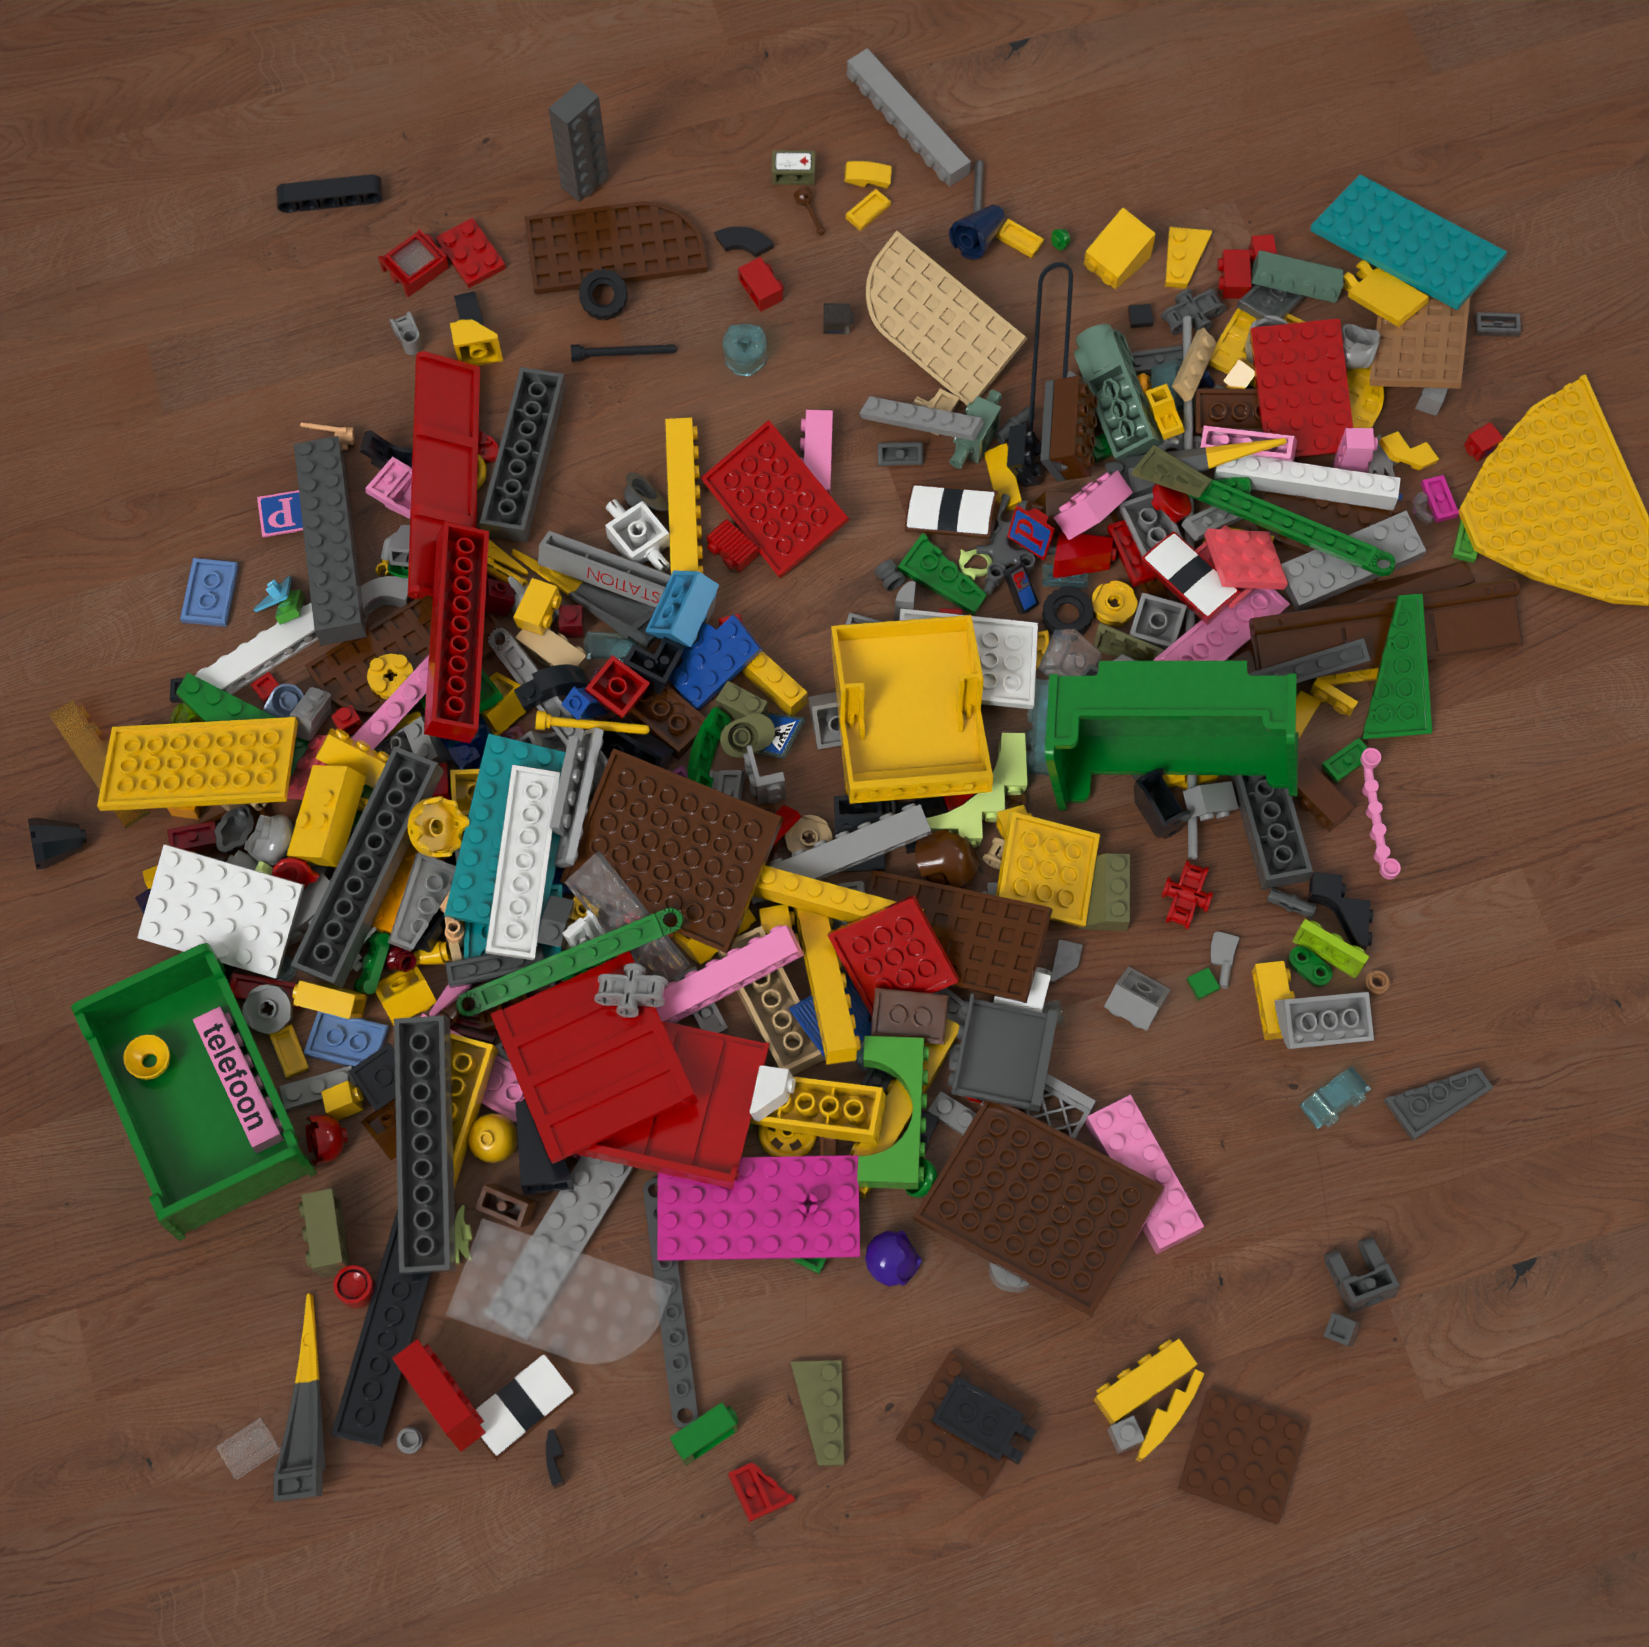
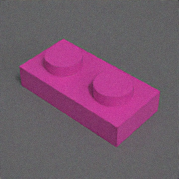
[1420,475,1459,523]

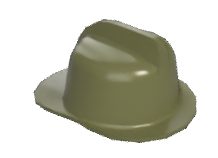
[720,713,775,758]

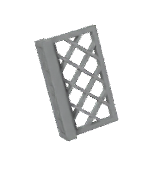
[981,1074,1096,1139]

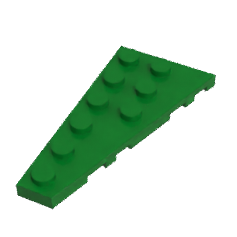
[176,673,310,777]

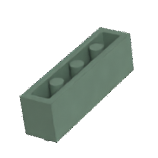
[1251,250,1343,303]

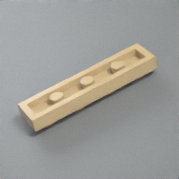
[1172,328,1217,402]

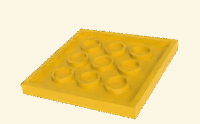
[996,812,1100,927]

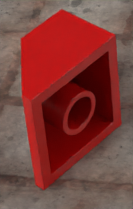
[585,655,650,718]

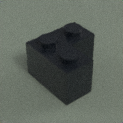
[623,636,685,695]

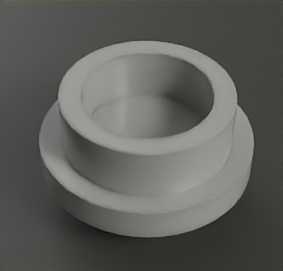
[397,1427,423,1454]

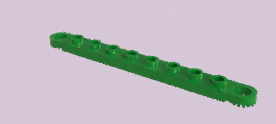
[1187,478,1396,576]
[456,908,684,1016]

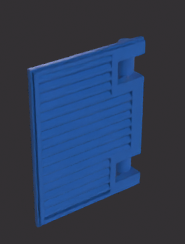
[789,975,872,1058]

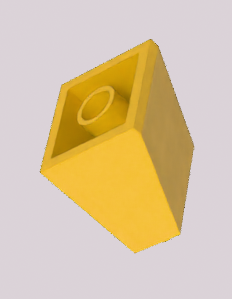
[1084,208,1156,290]

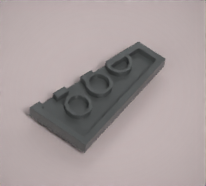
[1383,1067,1493,1141]

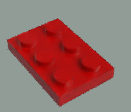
[435,217,506,288]

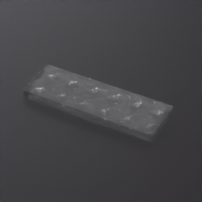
[565,852,691,983]

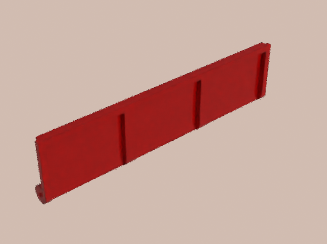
[408,351,480,599]

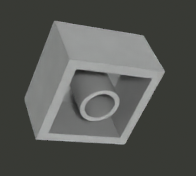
[1129,593,1187,650]

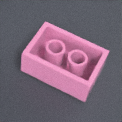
[1054,470,1133,540]

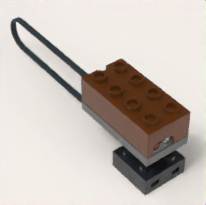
[1007,262,1098,487]

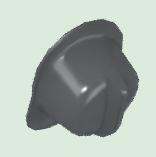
[623,472,668,511]

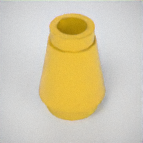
[414,941,452,965]

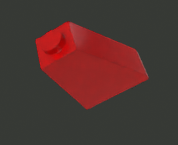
[1052,531,1117,578]

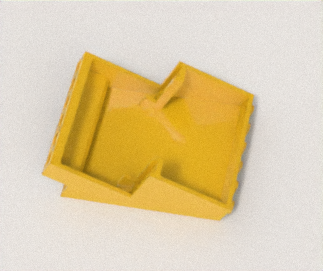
[831,615,993,804]

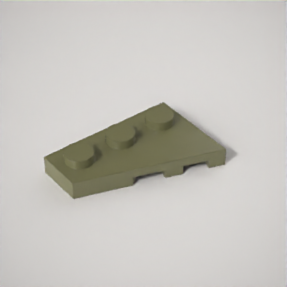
[1131,445,1212,498]

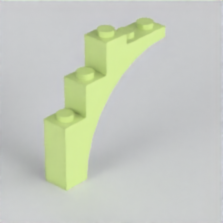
[926,733,1028,848]

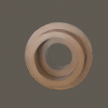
[1365,970,1390,995]

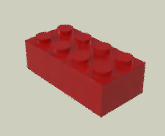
[392,1339,486,1452]

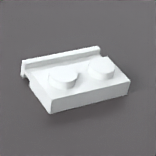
[562,910,605,948]

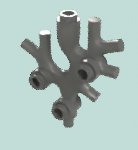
[976,494,1056,595]

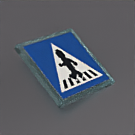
[755,712,805,759]

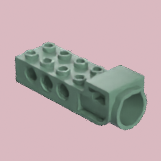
[1074,324,1163,461]

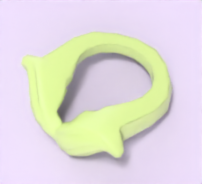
[959,549,992,580]

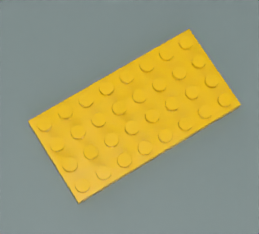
[97,717,298,811]

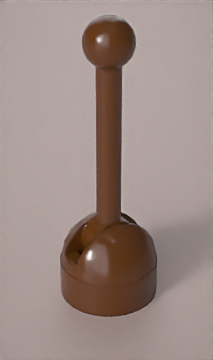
[794,187,825,235]

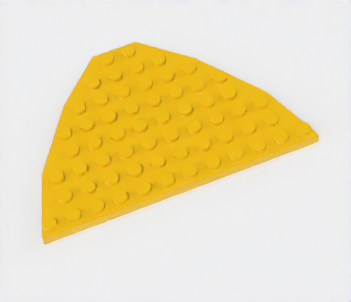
[1458,374,1649,606]

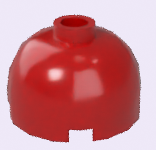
[305,1114,348,1165]

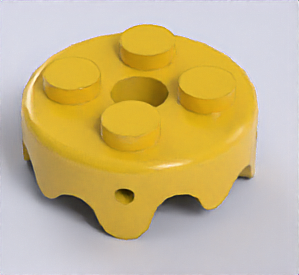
[407,796,470,858]

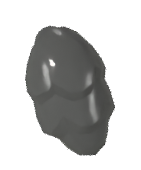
[214,806,254,853]

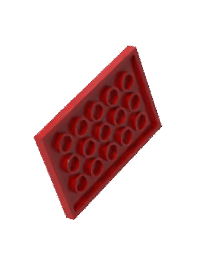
[1250,318,1353,458]
[701,420,850,578]

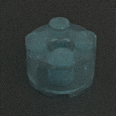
[723,324,767,376]

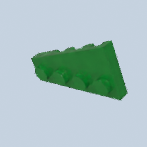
[898,533,987,616]

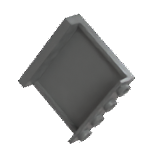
[948,994,1058,1112]

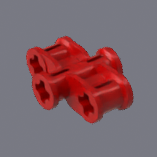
[1161,859,1214,930]

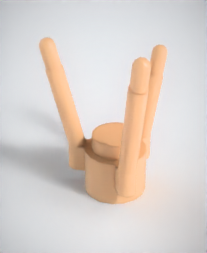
[300,422,354,450]

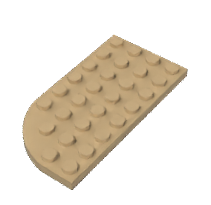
[866,231,1028,406]

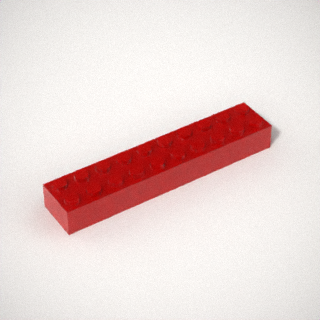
[424,521,489,743]

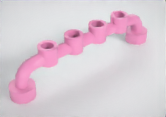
[1360,748,1401,880]

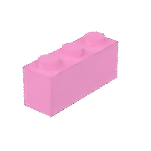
[1333,428,1378,473]

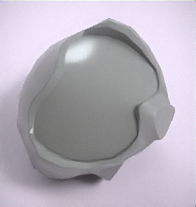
[1341,324,1381,369]
[244,814,294,866]

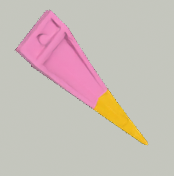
[365,457,528,576]

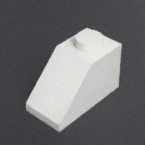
[750,1065,795,1121]

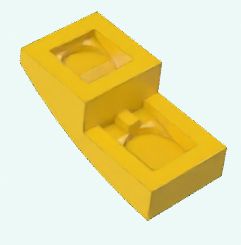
[844,161,891,189]

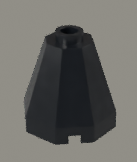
[28,817,87,870]

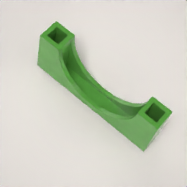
[857,1036,929,1190]

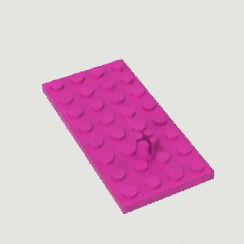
[657,1155,860,1261]

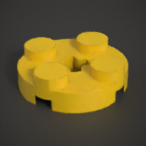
[1091,581,1138,627]
[367,654,414,700]

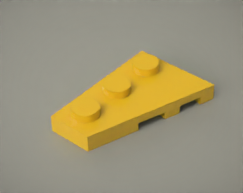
[1165,227,1213,289]

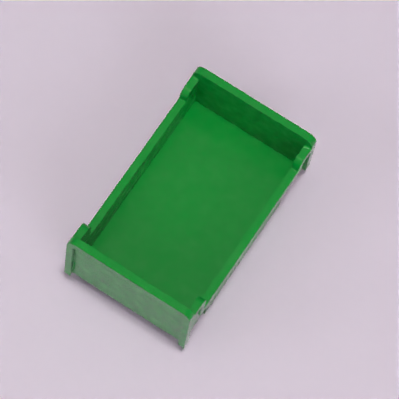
[1045,661,1299,811]
[71,943,317,1241]

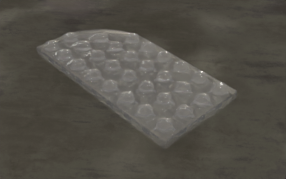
[446,1218,673,1364]

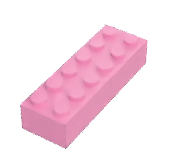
[1084,1095,1204,1255]

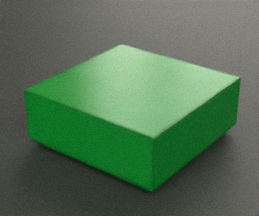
[1186,967,1220,1001]

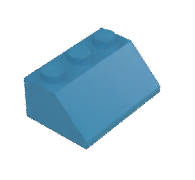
[645,570,719,647]

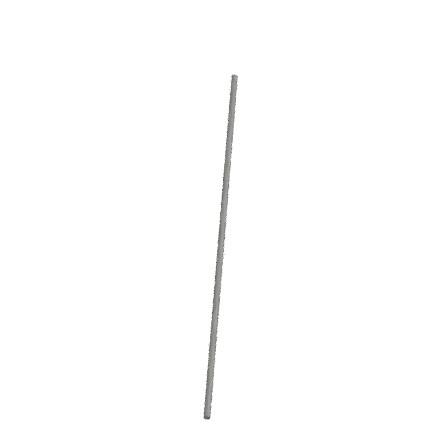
[1183,316,1198,860]

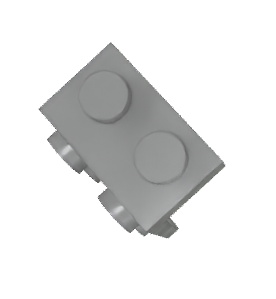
[743,745,786,805]

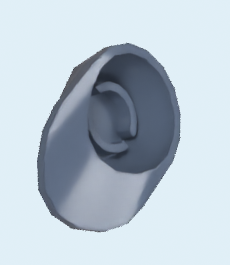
[263,683,304,718]

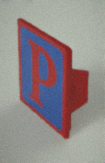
[1007,505,1055,560]

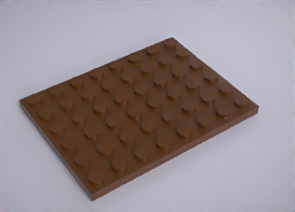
[559,748,784,954]
[913,1101,1165,1317]

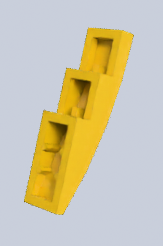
[1135,1369,1205,1462]

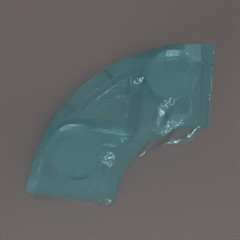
[1299,1067,1371,1129]

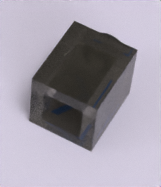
[823,303,854,334]

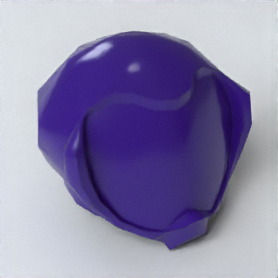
[865,1230,921,1287]

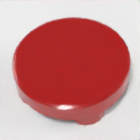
[1151,483,1192,523]

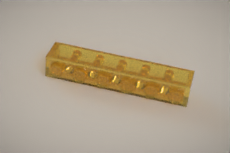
[48,700,150,828]

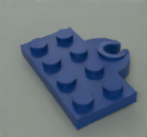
[670,615,763,711]

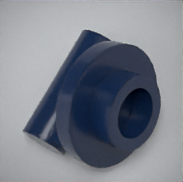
[1197,370,1215,389]

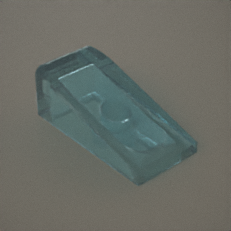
[584,632,633,659]

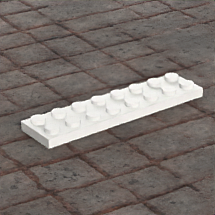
[485,765,560,960]

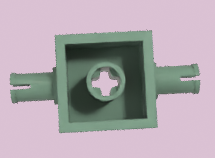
[949,390,1002,469]

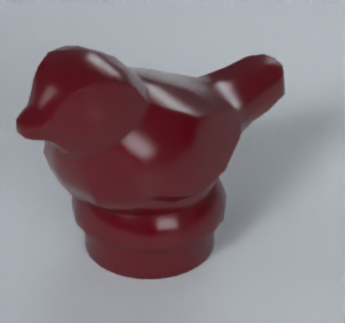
[383,946,417,972]

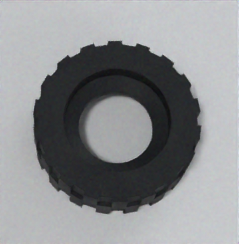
[579,269,628,320]
[1042,587,1094,640]

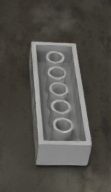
[1281,511,1426,611]

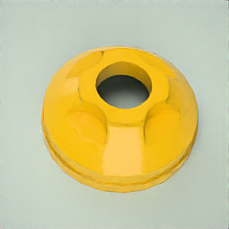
[123,1035,170,1080]

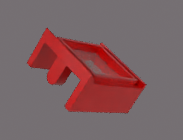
[378,229,449,297]

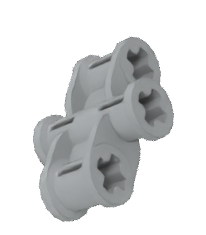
[594,963,668,1018]

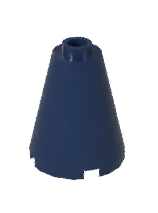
[949,204,1005,260]

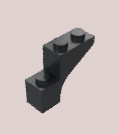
[1308,872,1373,951]

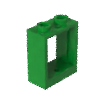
[669,1402,739,1466]

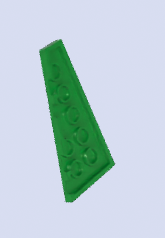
[1361,594,1432,739]

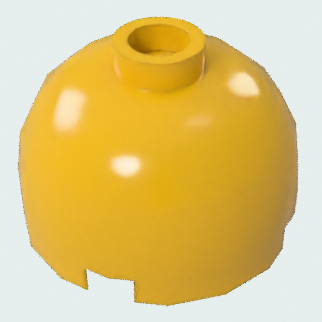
[468,1113,518,1163]

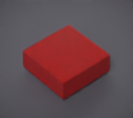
[250,672,280,704]

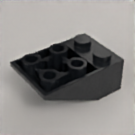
[834,796,885,873]

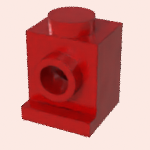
[331,705,363,737]

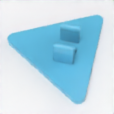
[253,576,292,612]

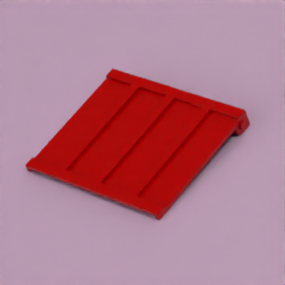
[490,951,699,1164]
[575,1021,770,1190]

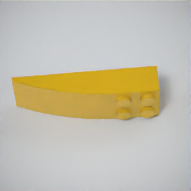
[750,1077,887,1144]

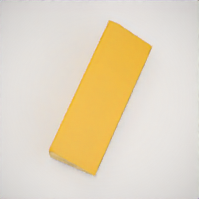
[984,443,1022,511]

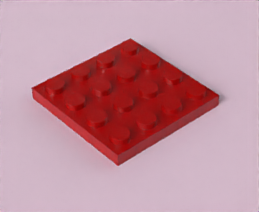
[827,895,959,1017]

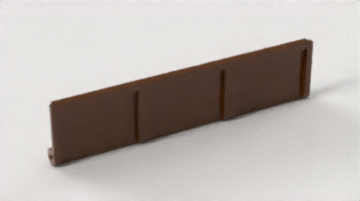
[1249,578,1523,678]

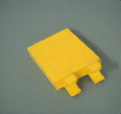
[1342,260,1429,327]

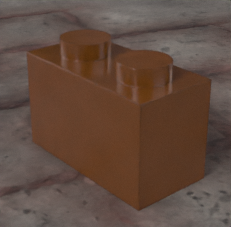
[475,1183,538,1227]

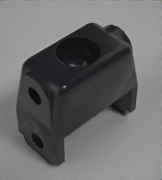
[1134,767,1191,839]

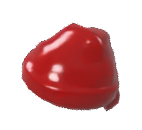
[271,857,320,889]

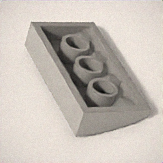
[1275,992,1374,1049]

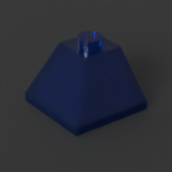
[440,714,494,770]

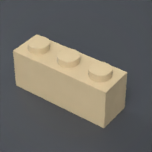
[515,627,588,670]

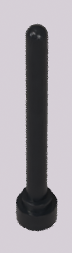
[571,344,677,362]

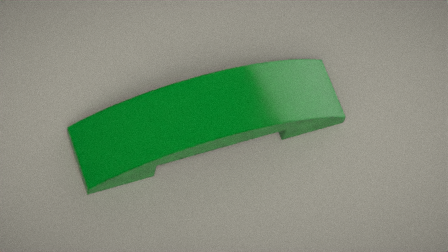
[688,707,731,788]

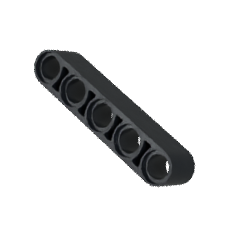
[276,175,383,213]

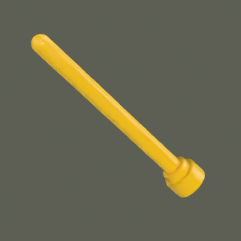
[535,711,650,734]

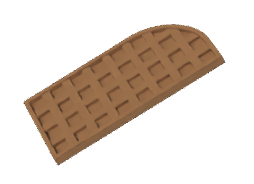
[1370,281,1471,389]

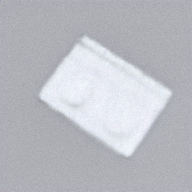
[216,1417,281,1480]

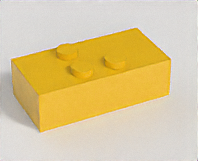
[287,765,367,867]

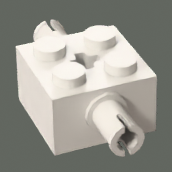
[605,499,671,573]

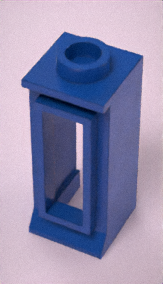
[561,686,608,720]

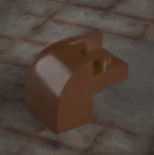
[915,829,980,888]

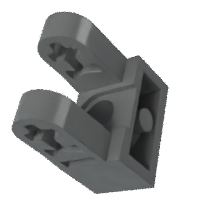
[1324,1236,1400,1314]

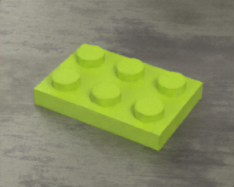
[1292,919,1369,979]

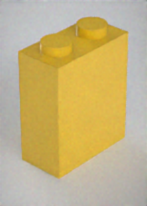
[292,980,368,1019]

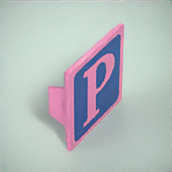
[257,490,303,538]

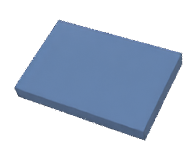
[180,558,239,627]
[303,1011,389,1067]

